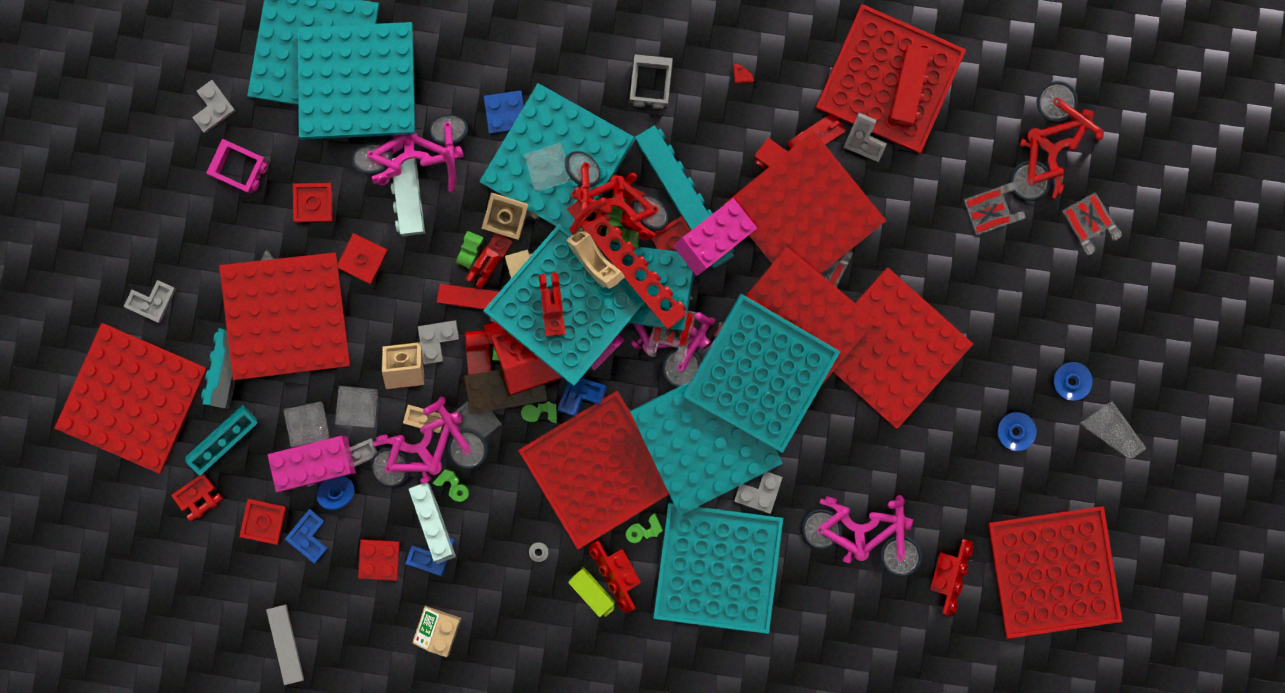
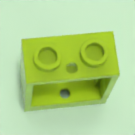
[568,567,615,617]

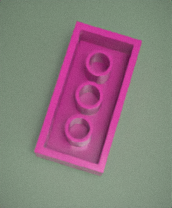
[673,198,757,276]
[268,436,356,492]

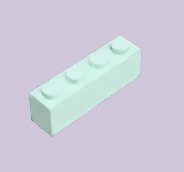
[391,158,425,236]
[409,482,456,564]

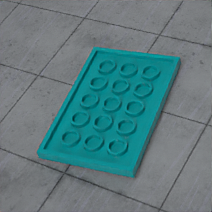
[596,244,694,331]

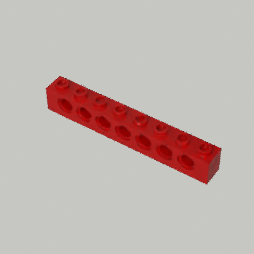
[567,198,686,330]

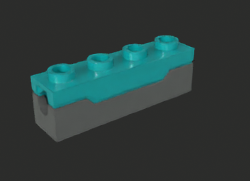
[201,328,236,409]

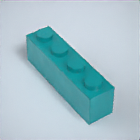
[185,405,257,476]

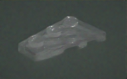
[1080,401,1146,460]

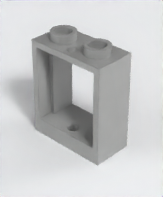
[630,55,673,109]

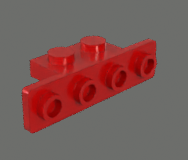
[930,539,973,616]
[588,541,641,614]

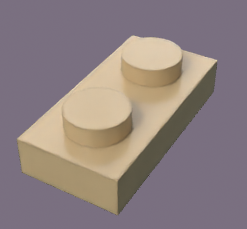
[403,405,443,433]

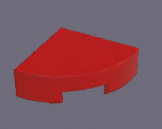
[733,64,754,84]

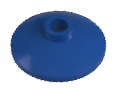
[1054,362,1093,401]
[998,412,1037,451]
[317,477,355,510]

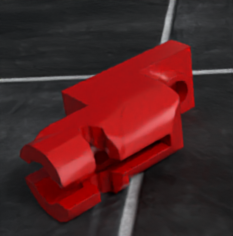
[465,233,513,289]
[539,272,566,337]

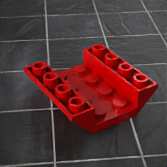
[484,322,562,395]

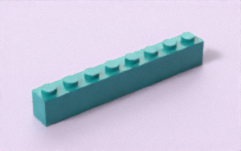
[635,125,735,269]

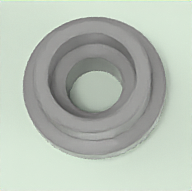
[529,542,548,562]

